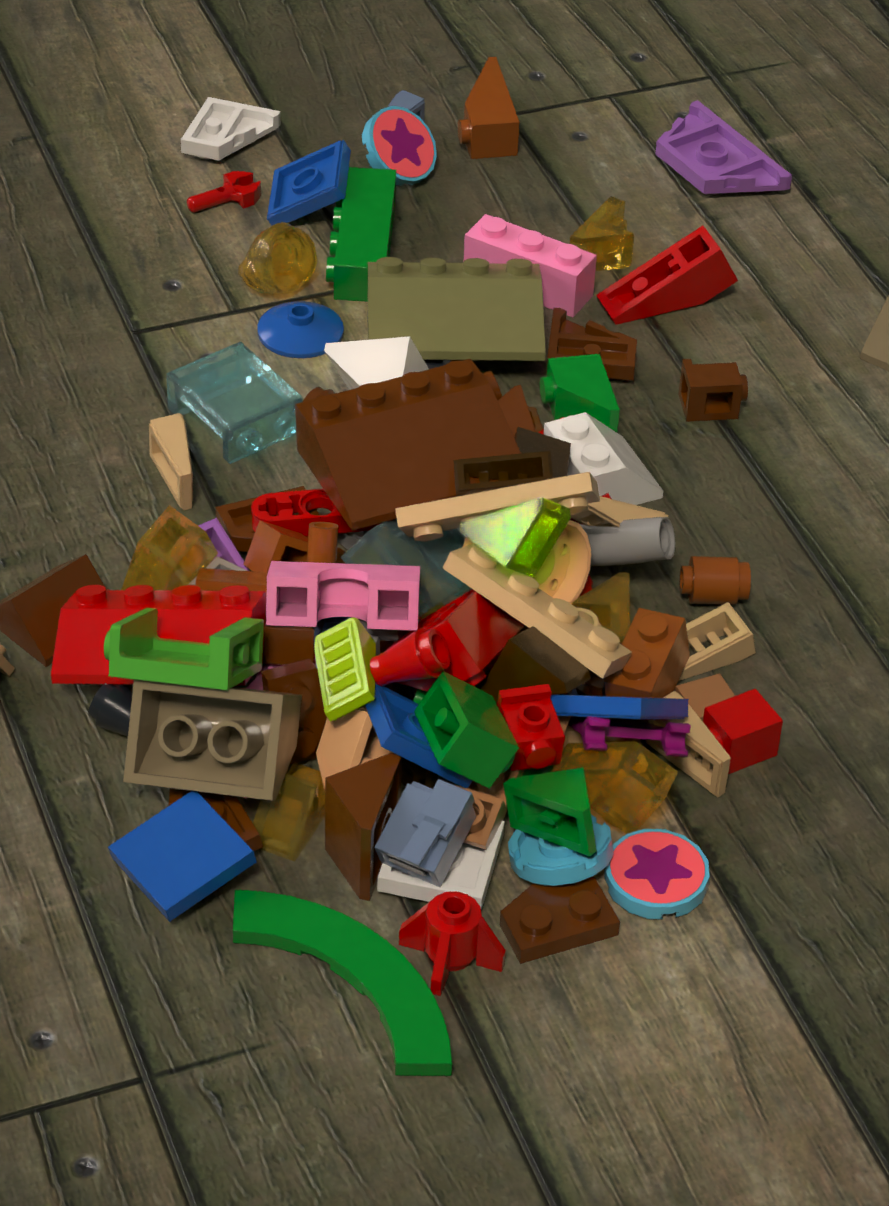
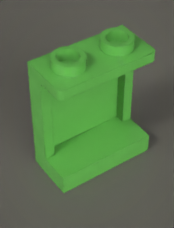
[104,608,264,690]

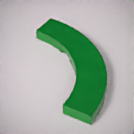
[233,890,452,1076]

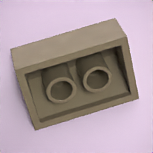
[123,679,302,801]

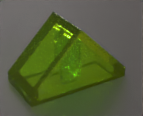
[460,497,571,578]

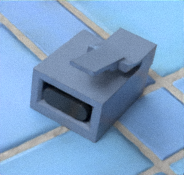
[374,779,476,887]

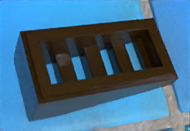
[453,451,553,497]

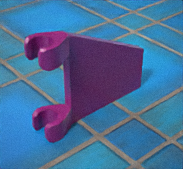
[568,716,691,757]

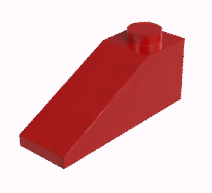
[596,225,738,325]

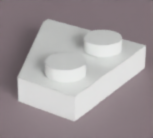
[181,97,281,160]

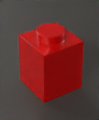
[703,688,783,775]

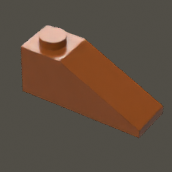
[458,57,520,159]

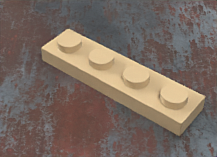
[395,472,600,541]
[443,544,632,679]

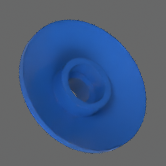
[257,301,344,358]

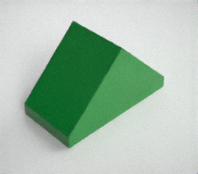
[503,767,597,856]

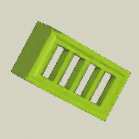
[314,617,376,722]

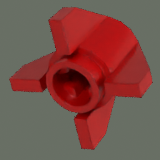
[399,891,506,996]

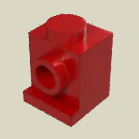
[497,684,565,771]

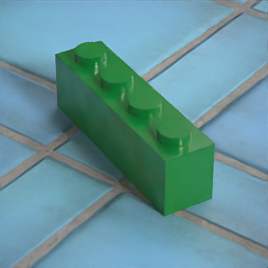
[326,167,397,302]

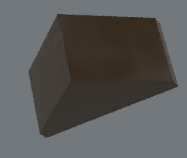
[480,626,591,701]

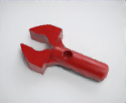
[187,171,261,213]

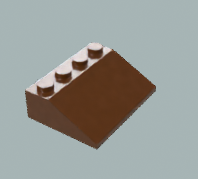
[295,359,521,531]

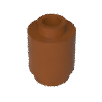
[679,556,751,605]

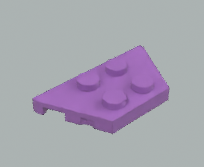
[655,100,792,194]

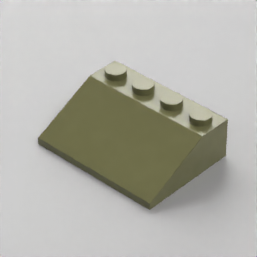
[367,257,546,361]

